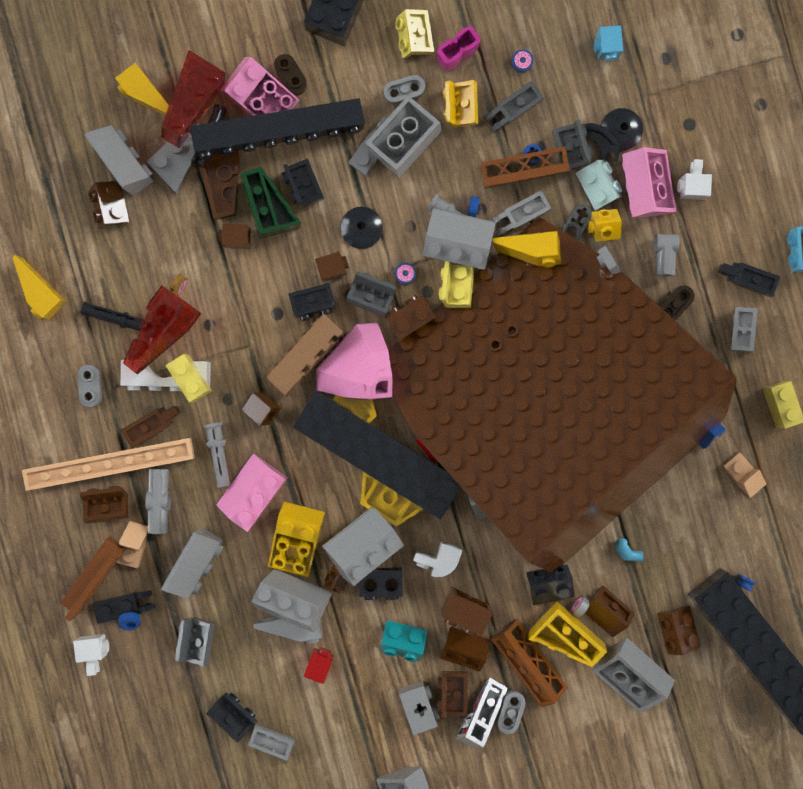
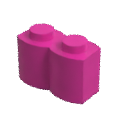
[436,26,481,72]

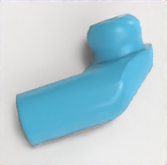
[615,538,643,562]

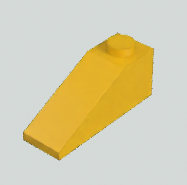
[115,63,179,121]
[492,231,561,267]
[12,255,67,320]

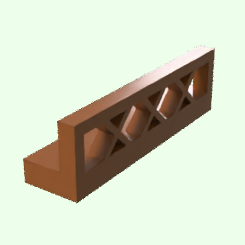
[481,146,570,188]
[60,536,127,622]
[491,619,568,707]

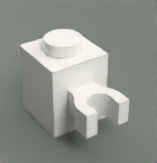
[677,159,712,200]
[73,634,109,676]

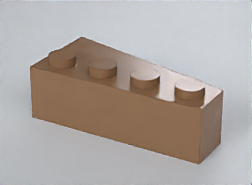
[266,314,345,396]

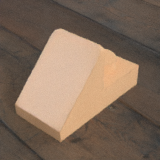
[722,452,766,498]
[117,521,149,568]

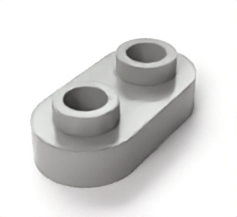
[384,75,425,105]
[78,365,102,407]
[497,690,526,734]

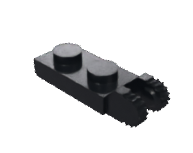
[92,590,156,624]

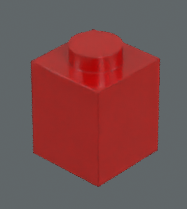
[303,647,334,684]

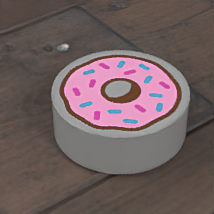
[570,595,590,618]

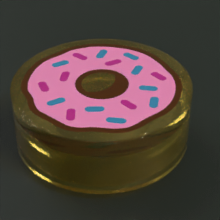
[170,274,188,296]

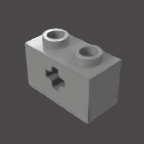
[399,681,440,735]

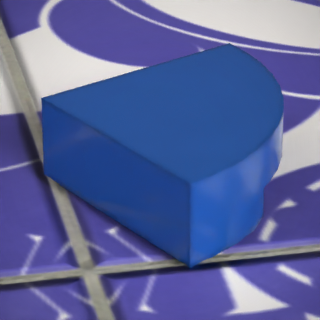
[699,424,726,449]

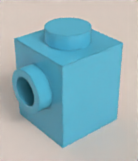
[594,25,623,62]

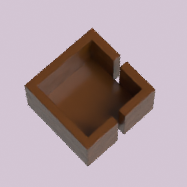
[441,586,493,636]

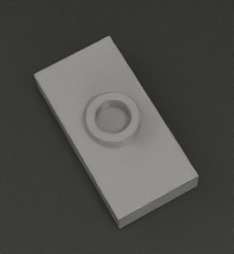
[247,724,295,761]

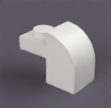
[413,541,462,577]

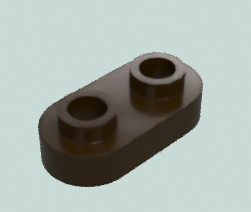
[274,54,307,95]
[660,285,695,320]

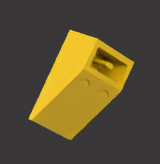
[268,502,325,577]

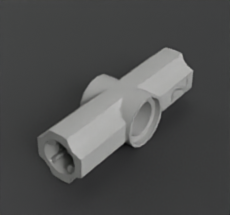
[145,468,171,534]

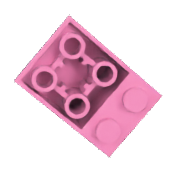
[219,57,299,116]

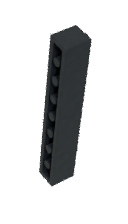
[189,98,365,159]

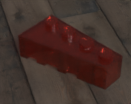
[161,50,226,149]

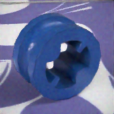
[523,144,542,165]
[735,574,756,592]

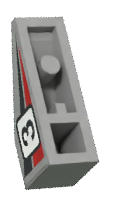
[456,678,508,749]

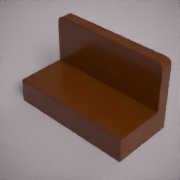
[585,585,635,637]
[440,627,490,672]

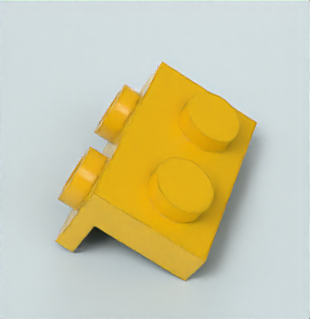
[443,80,478,128]

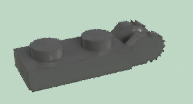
[484,81,544,132]

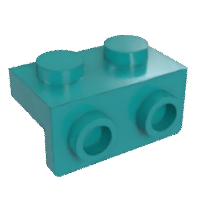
[379,620,428,662]

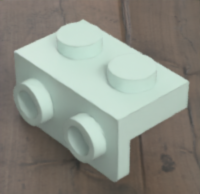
[576,160,623,210]

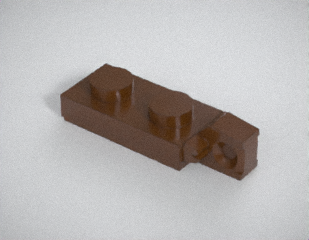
[121,405,181,448]

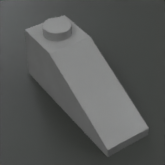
[253,617,323,644]

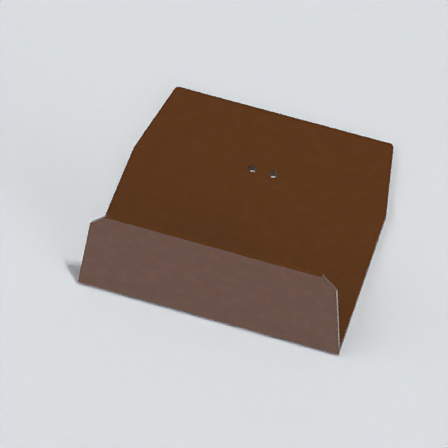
[388,218,737,572]

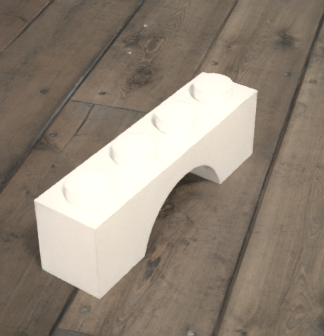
[120,360,211,391]

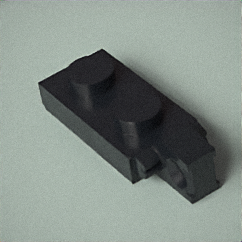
[717,262,780,297]

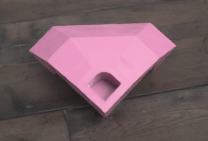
[316,323,392,399]

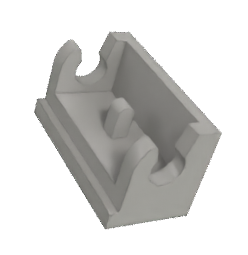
[731,307,758,353]

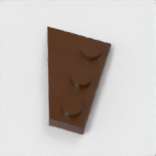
[201,150,241,220]

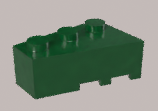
[241,167,301,239]

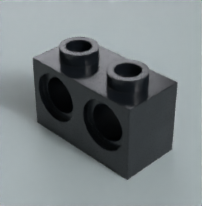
[359,567,403,600]

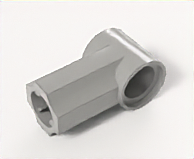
[654,234,680,277]

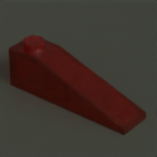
[123,285,201,374]

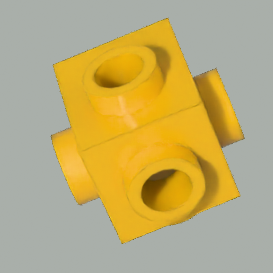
[588,209,622,242]

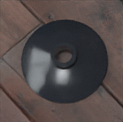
[601,108,643,151]
[341,207,383,249]

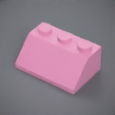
[622,147,676,218]
[217,453,288,532]

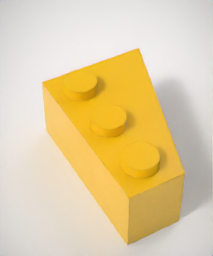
[528,601,607,667]

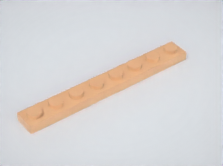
[22,438,195,491]

